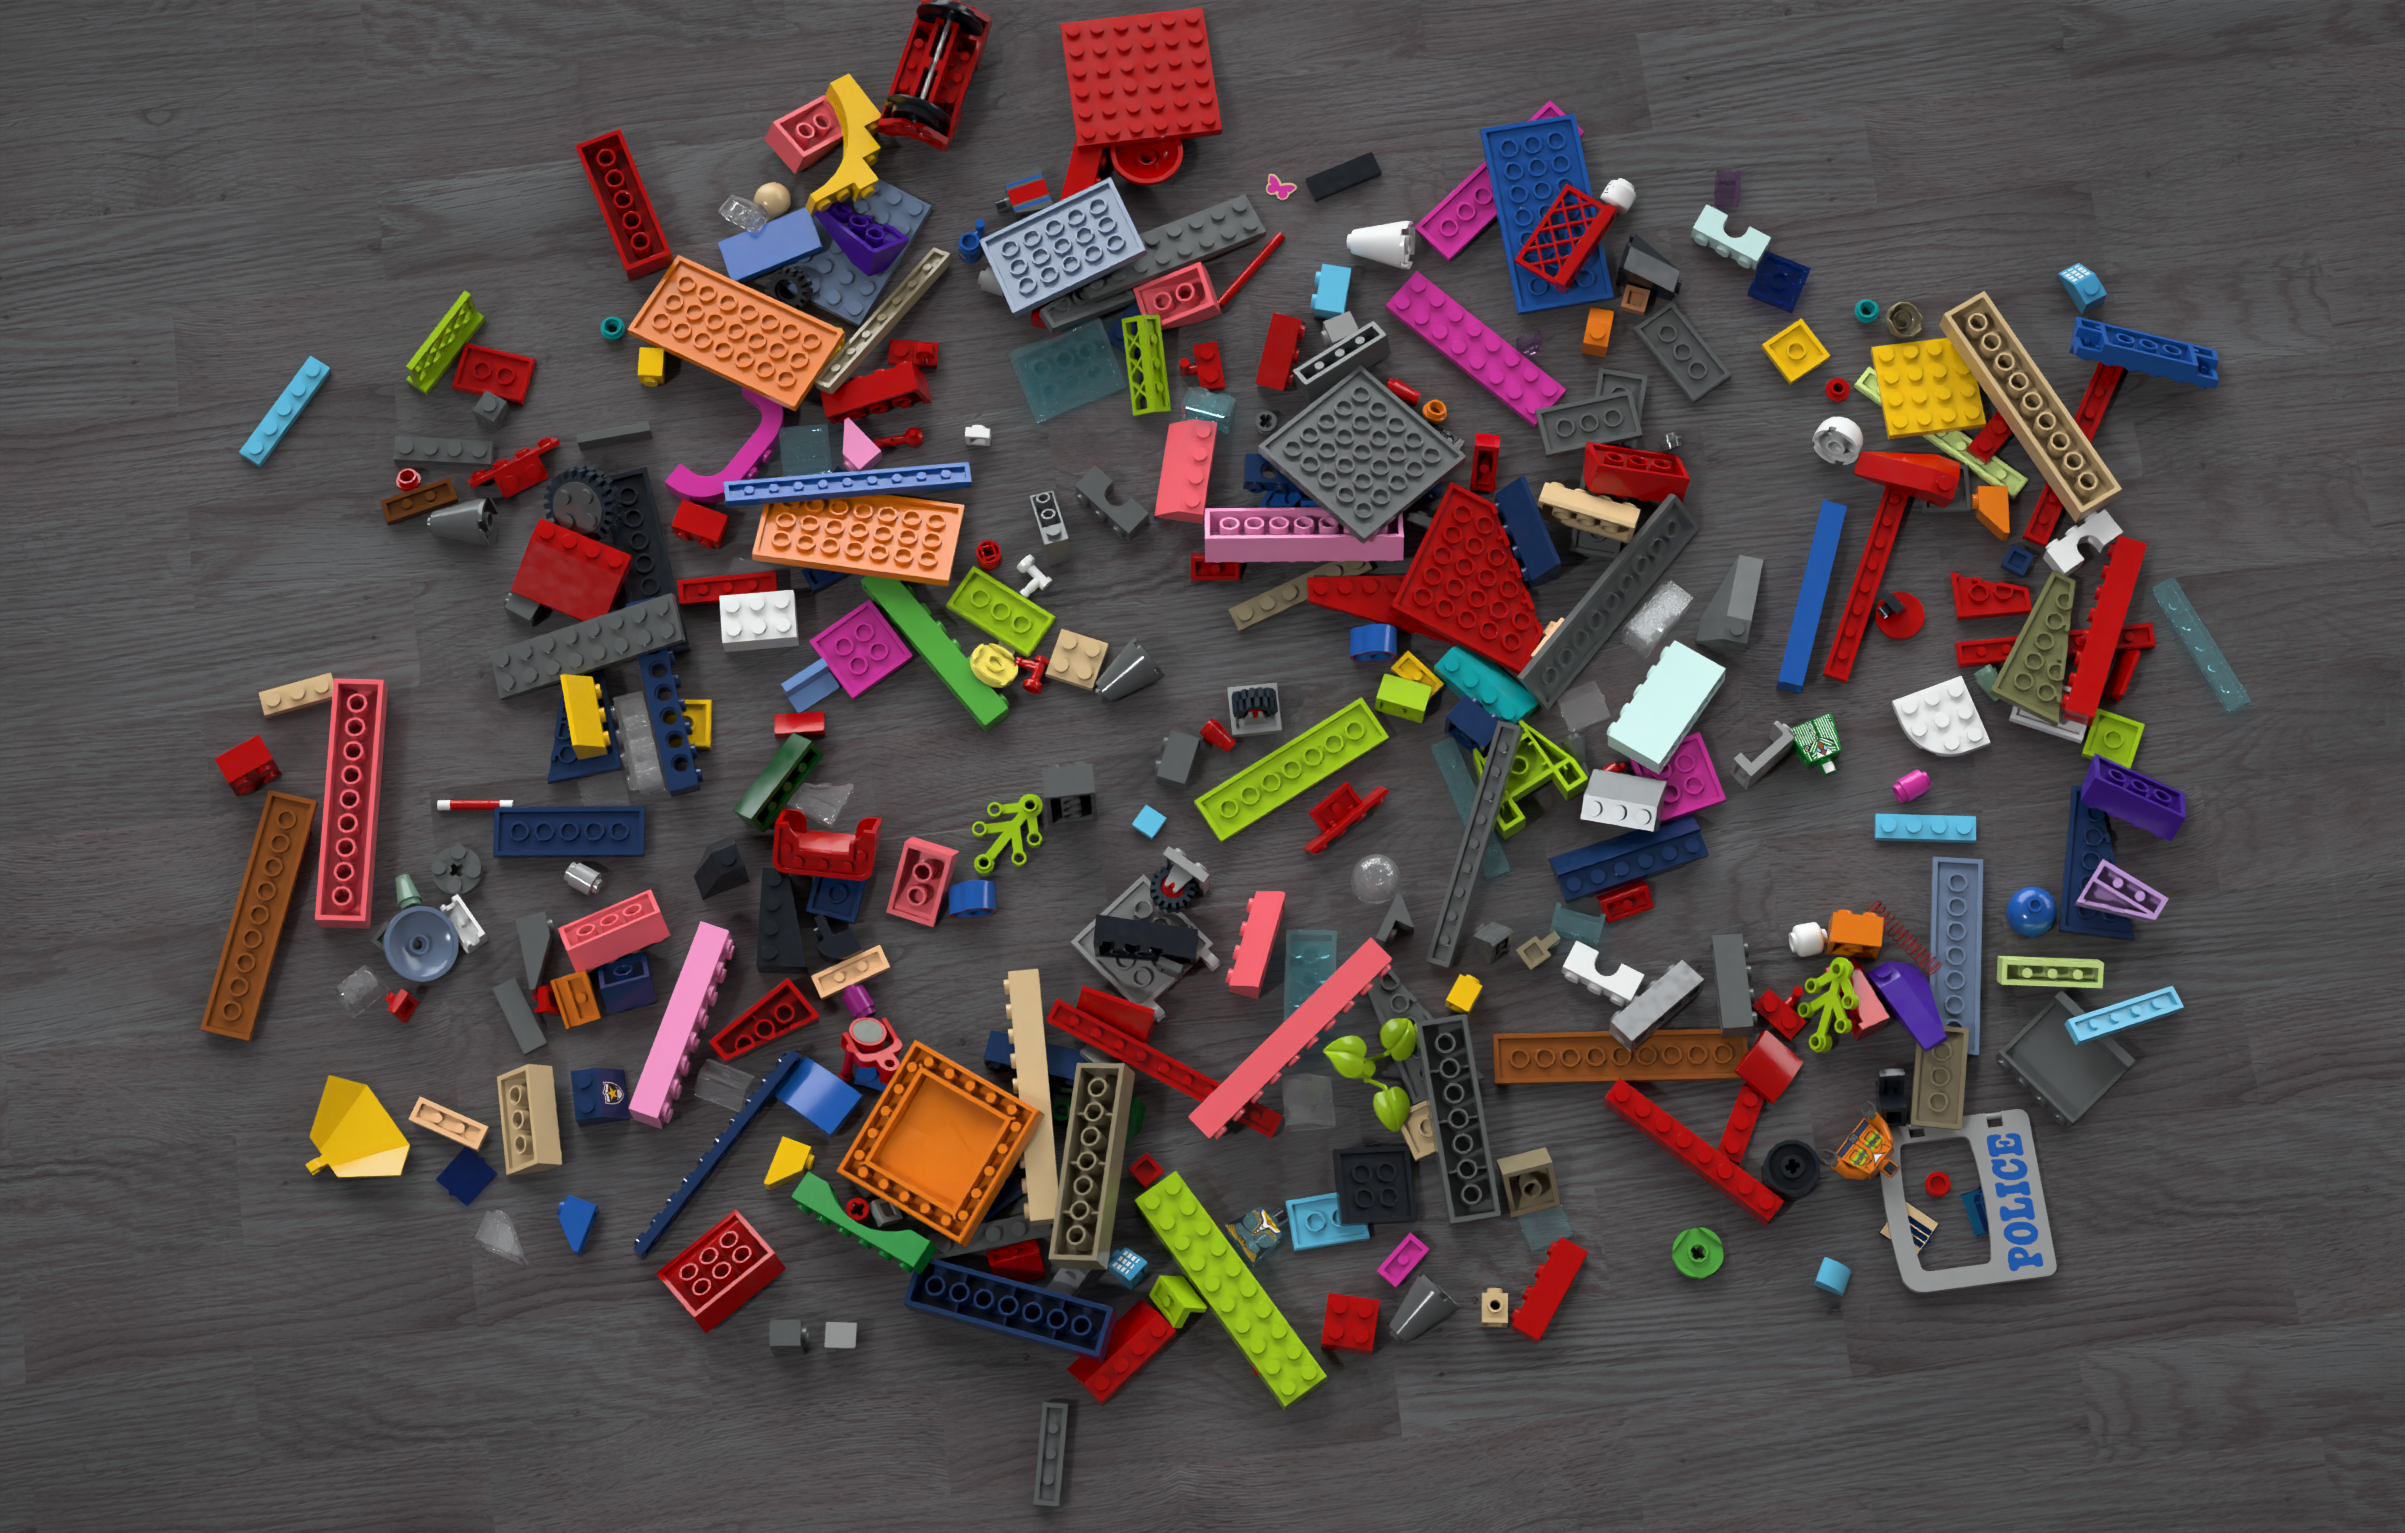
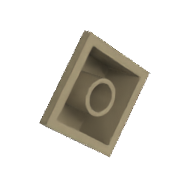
[1497,1147,1561,1218]

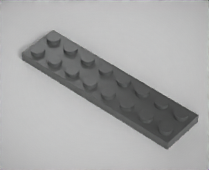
[1081,194,1266,304]
[1569,368,1648,561]
[489,593,686,701]

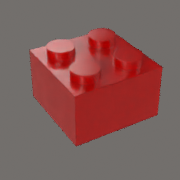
[214,734,281,797]
[1321,1293,1380,1356]

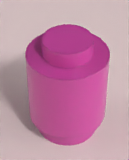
[1892,769,1931,803]

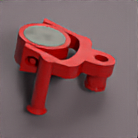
[838,1017,903,1085]

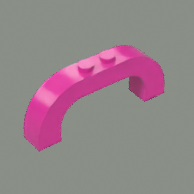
[665,388,785,505]

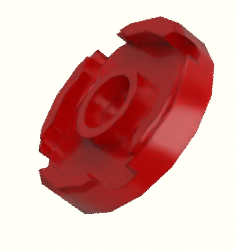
[1874,591,1925,641]

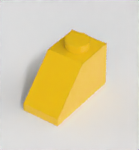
[764,1136,815,1190]

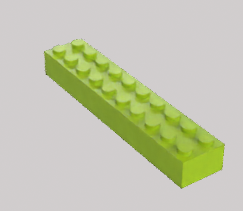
[1134,1171,1327,1411]

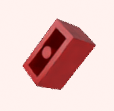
[671,499,730,550]

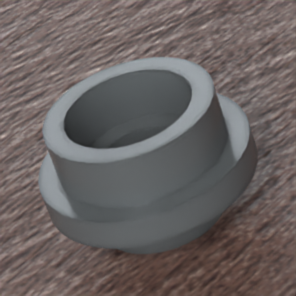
[1658,432,1682,451]

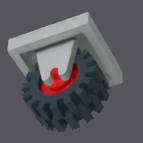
[1227,683,1282,738]
[1150,846,1210,914]

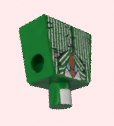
[1791,713,1841,777]

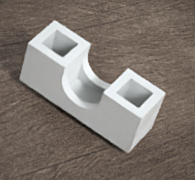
[2043,509,2123,576]
[1561,940,1644,1006]

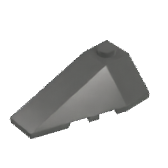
[1695,555,1763,653]

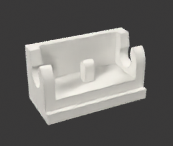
[440,894,489,954]

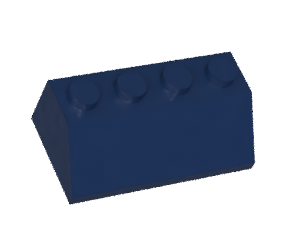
[1494,475,1561,589]

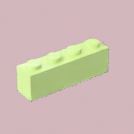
[1997,956,2104,988]

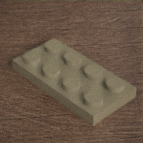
[1910,1026,1969,1131]

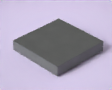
[1920,464,1972,516]

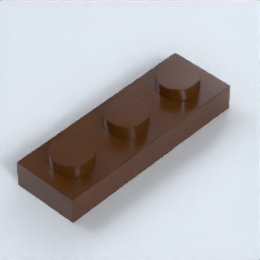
[380,477,459,526]

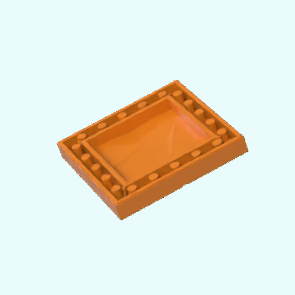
[836,1040,1045,1248]

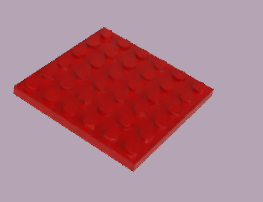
[1060,7,1222,151]

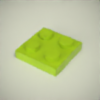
[2081,708,2145,769]

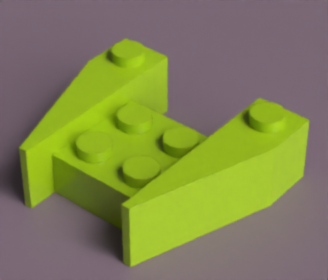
[1473,720,1588,841]

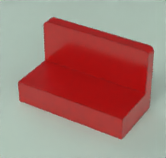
[986,1239,1045,1283]

